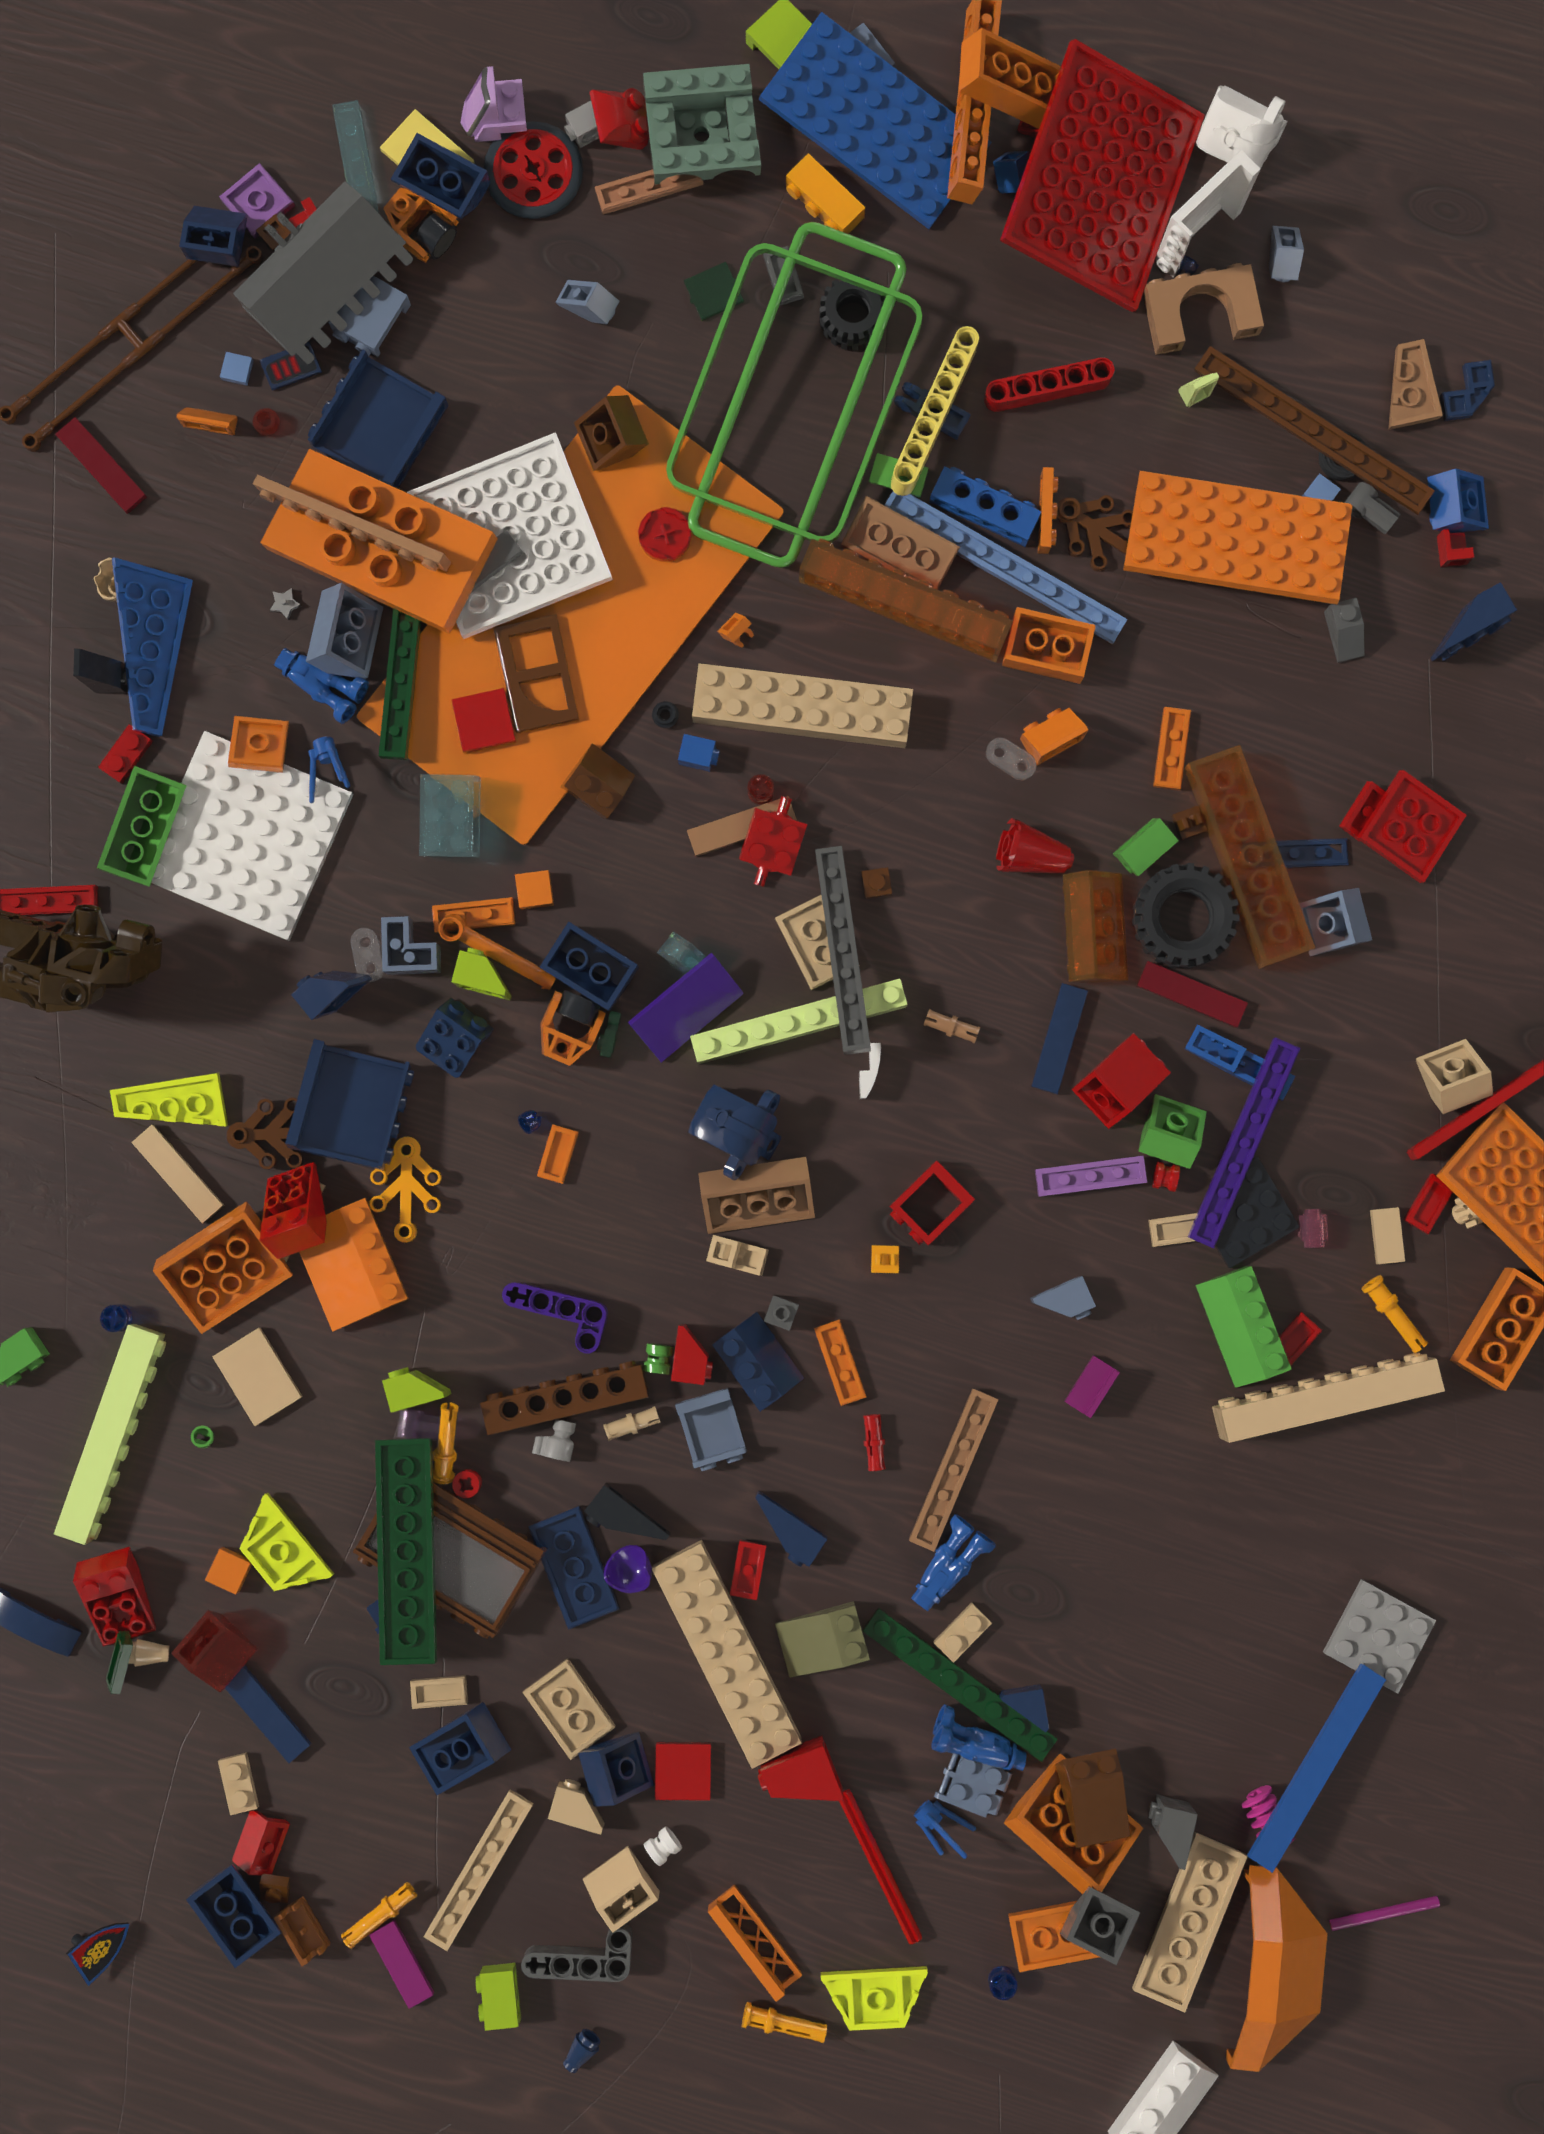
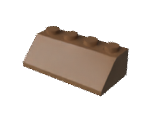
[699,1157,815,1234]

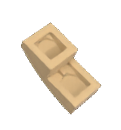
[706,1235,769,1276]

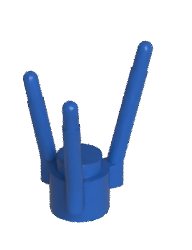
[308,737,350,803]
[913,1799,976,1859]

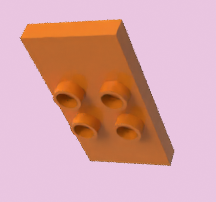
[260,449,498,634]

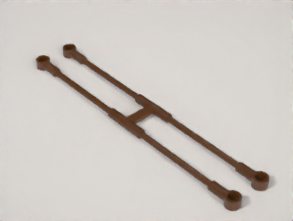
[0,246,263,452]

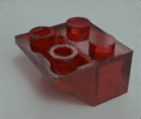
[171,1610,258,1692]

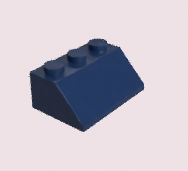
[391,133,491,219]
[540,921,639,1011]
[712,1312,804,1412]
[186,1864,282,1968]

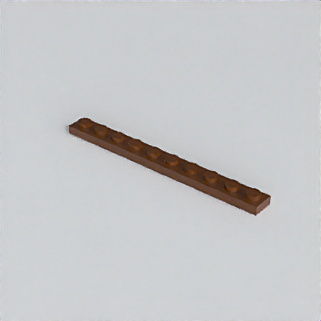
[1195,346,1435,515]

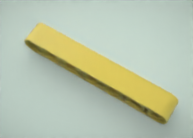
[891,326,979,496]

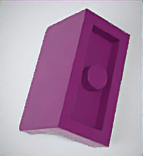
[1064,1356,1120,1418]

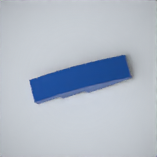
[1185,1024,1295,1101]

